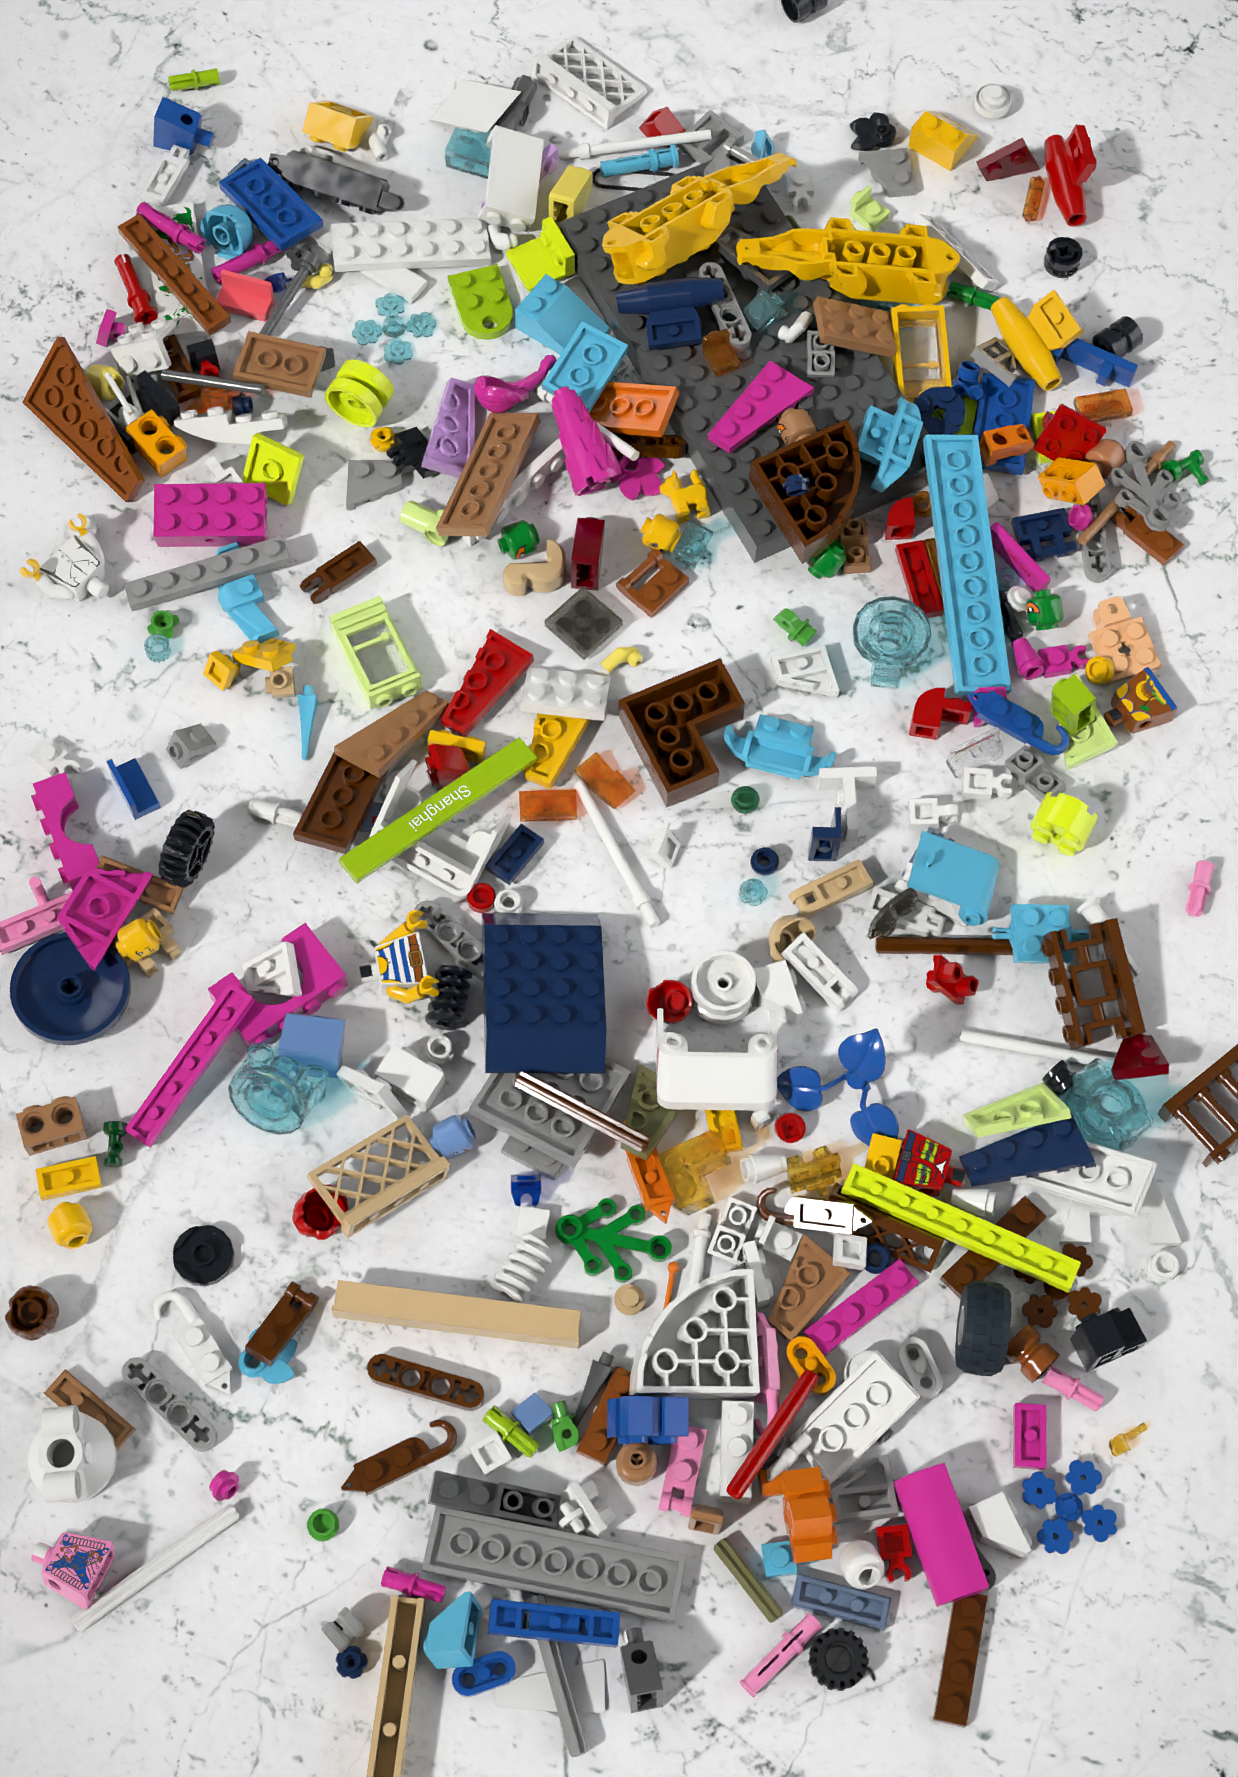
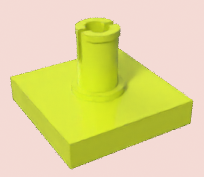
[242,433,305,506]

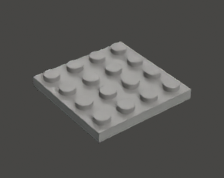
[468,1058,631,1169]

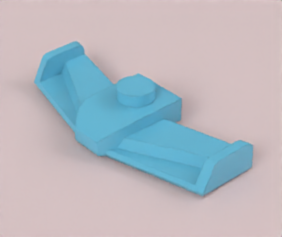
[215,542,280,643]

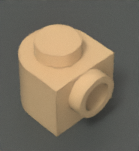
[265,666,296,699]

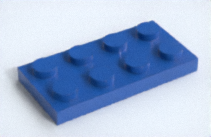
[219,157,323,252]
[974,372,1036,475]

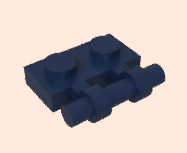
[1011,508,1077,562]

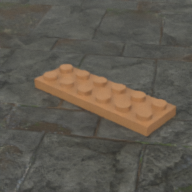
[436,413,541,537]

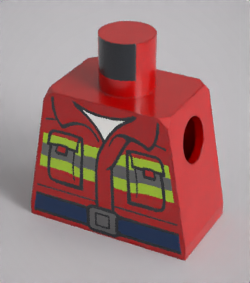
[893,1129,966,1197]

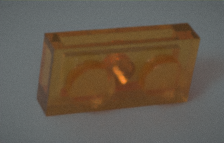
[1073,388,1133,422]
[519,789,577,822]

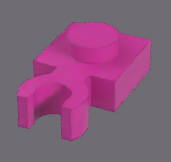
[1038,645,1090,678]

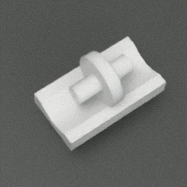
[559,1479,615,1538]

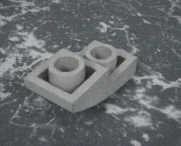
[807,330,835,378]
[1005,745,1066,802]

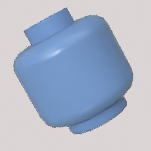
[429,1115,476,1159]

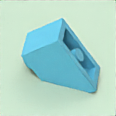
[423,1591,482,1669]

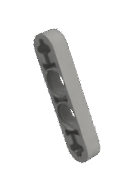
[699,262,751,352]
[1073,493,1111,583]
[414,901,483,982]
[122,1357,217,1452]

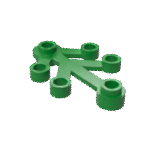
[555,1198,672,1283]

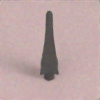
[569,1351,614,1433]

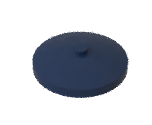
[10,932,131,1045]

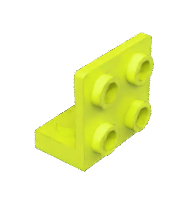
[506,216,575,292]

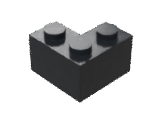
[1070,1307,1147,1372]

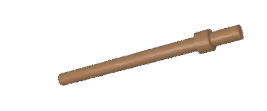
[1077,440,1176,545]

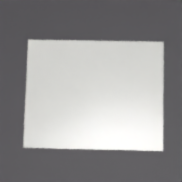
[430,79,521,133]

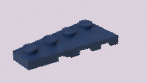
[959,1112,1096,1187]

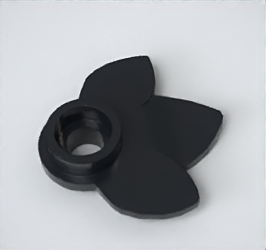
[849,112,896,151]

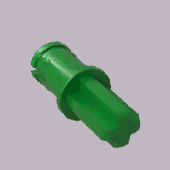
[947,280,999,311]

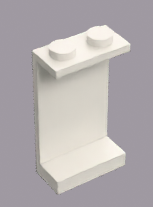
[478,125,544,232]

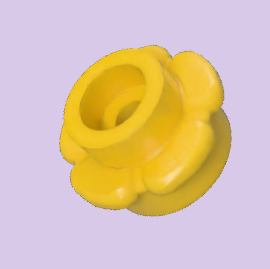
[370,426,395,452]

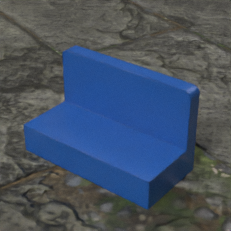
[106,758,161,820]

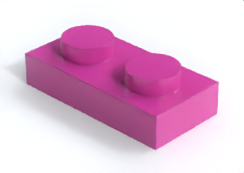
[1013,1403,1047,1470]

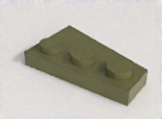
[620,1064,681,1161]

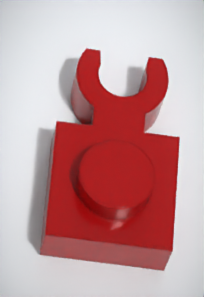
[875,1524,912,1584]

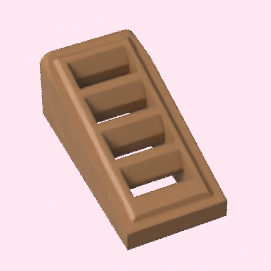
[688,1504,723,1535]

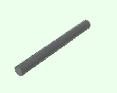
[161,369,265,395]

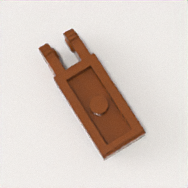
[1110,506,1184,566]

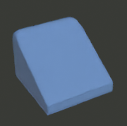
[510,1393,554,1436]

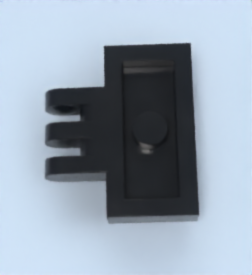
[386,426,440,479]

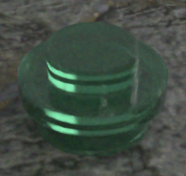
[731,786,760,814]

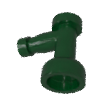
[103,1121,128,1167]

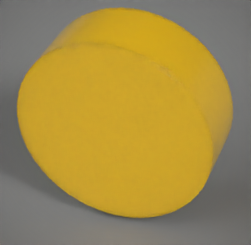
[1085,656,1115,684]

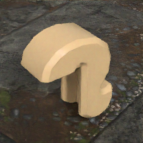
[503,539,566,596]

